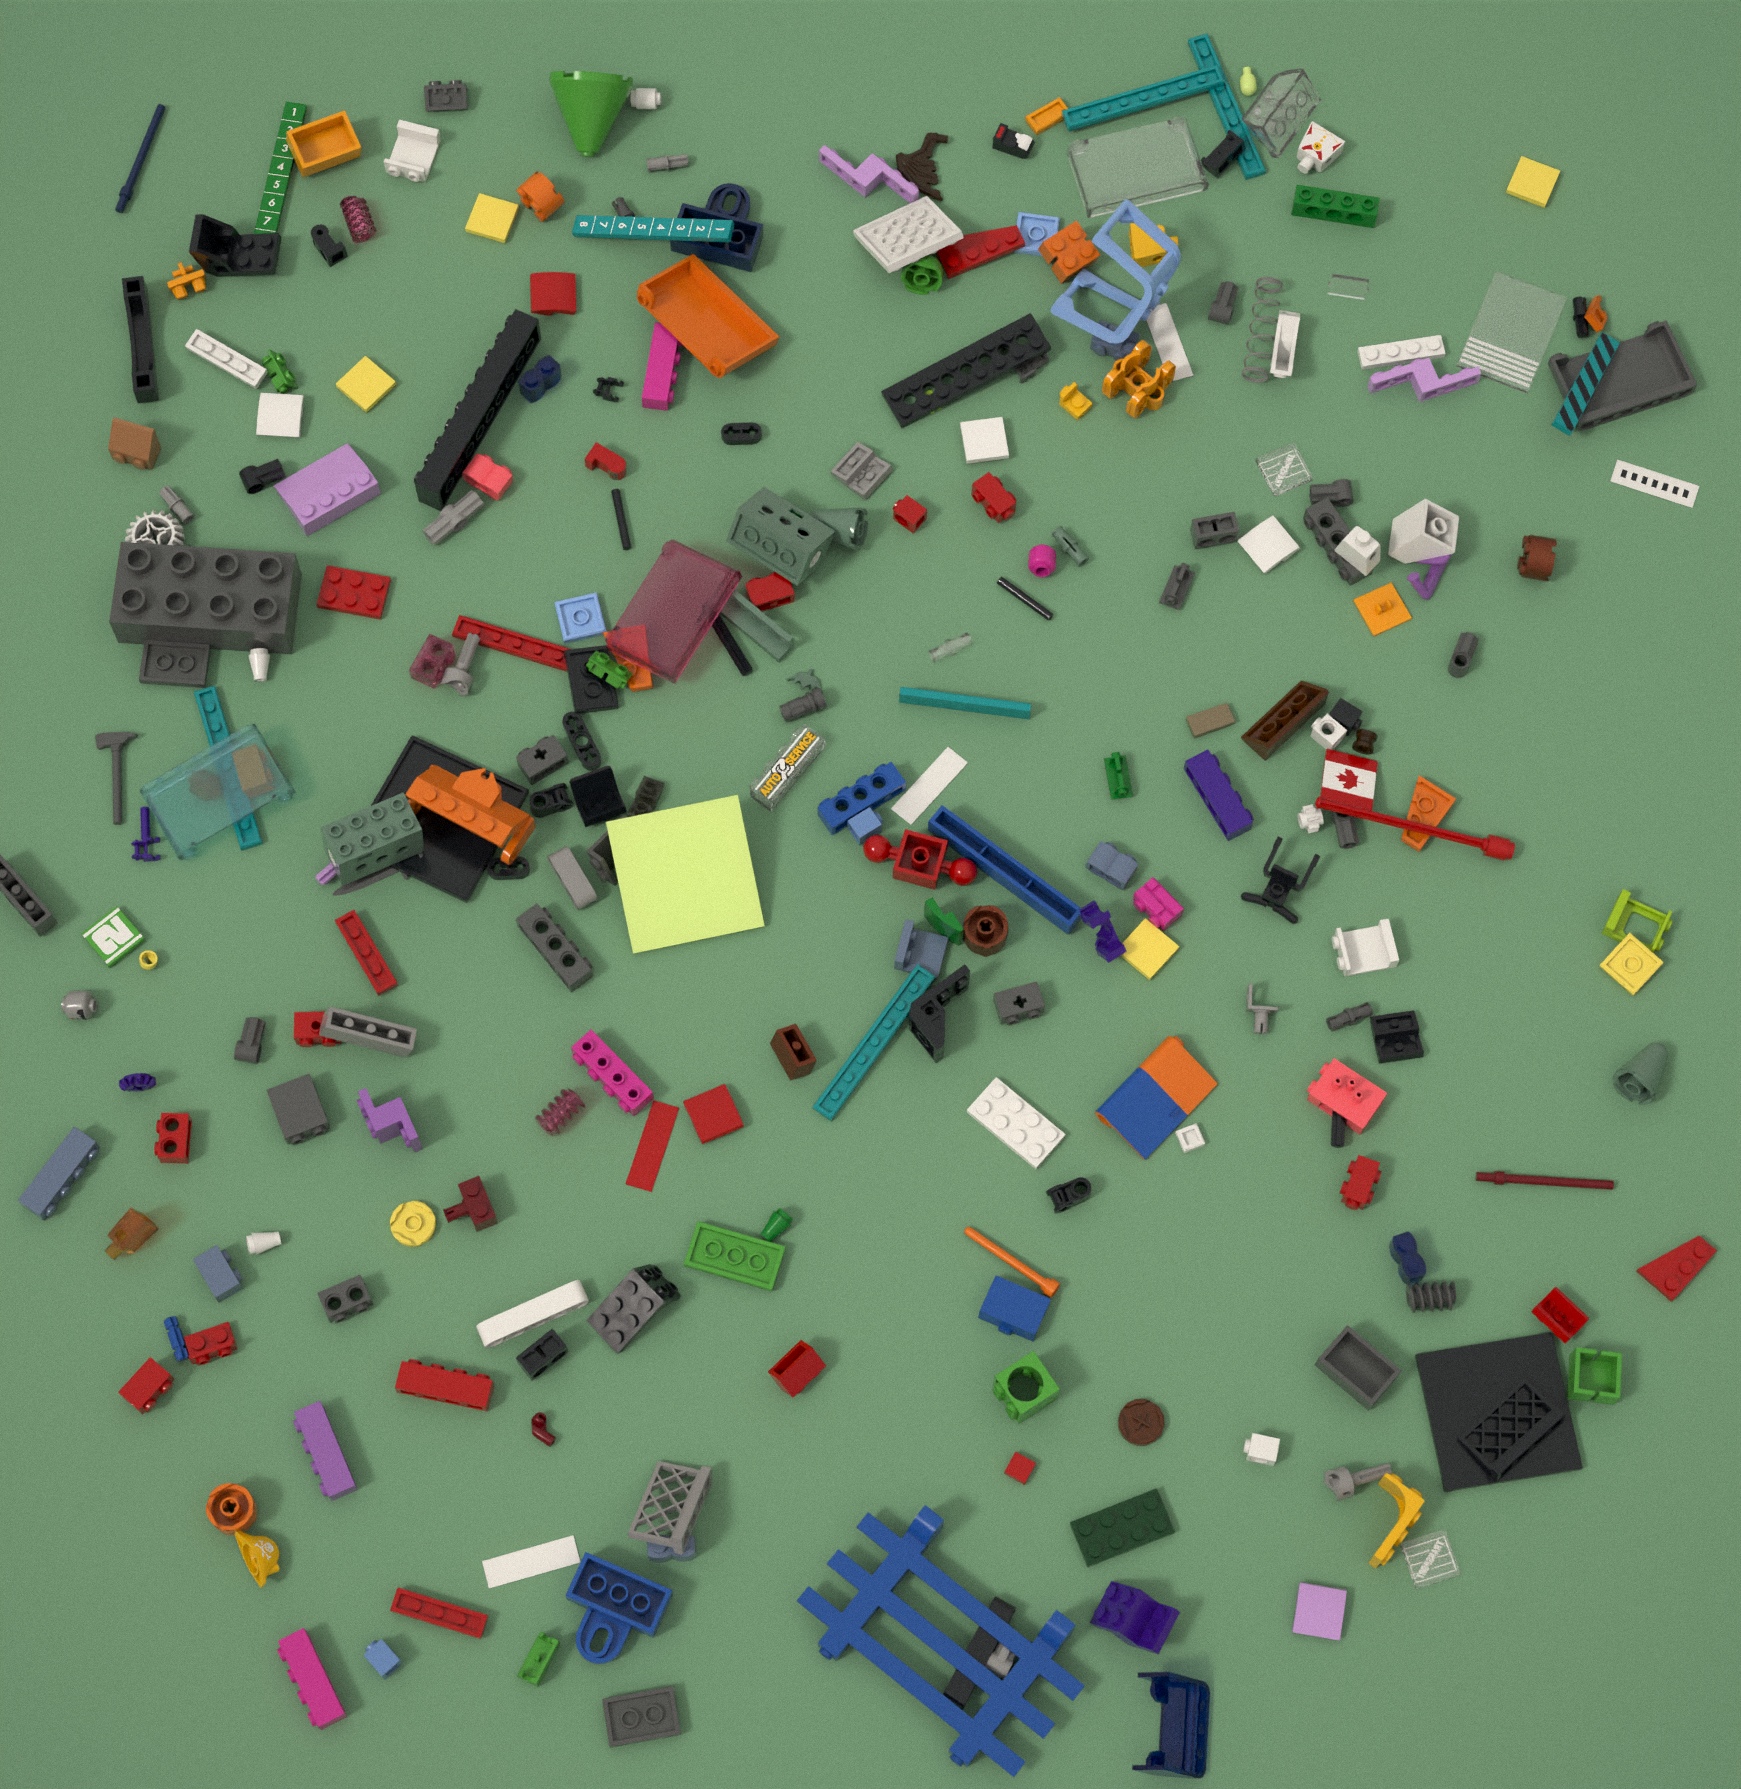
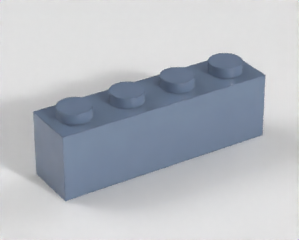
[18,1127,100,1221]

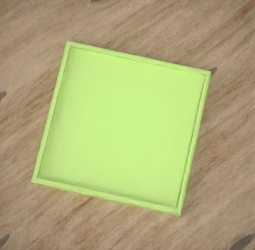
[606,795,765,954]

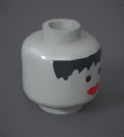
[62,990,98,1020]

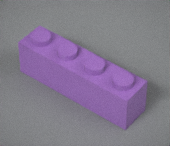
[293,1401,358,1501]

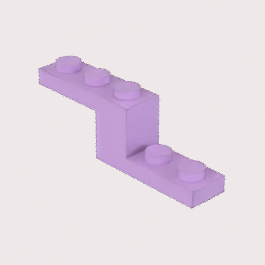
[819,145,919,203]
[1367,358,1481,402]

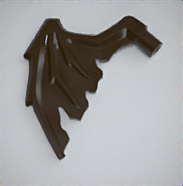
[895,133,948,201]

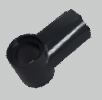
[239,459,286,494]

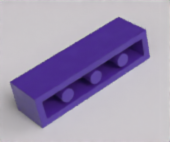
[1184,750,1254,841]

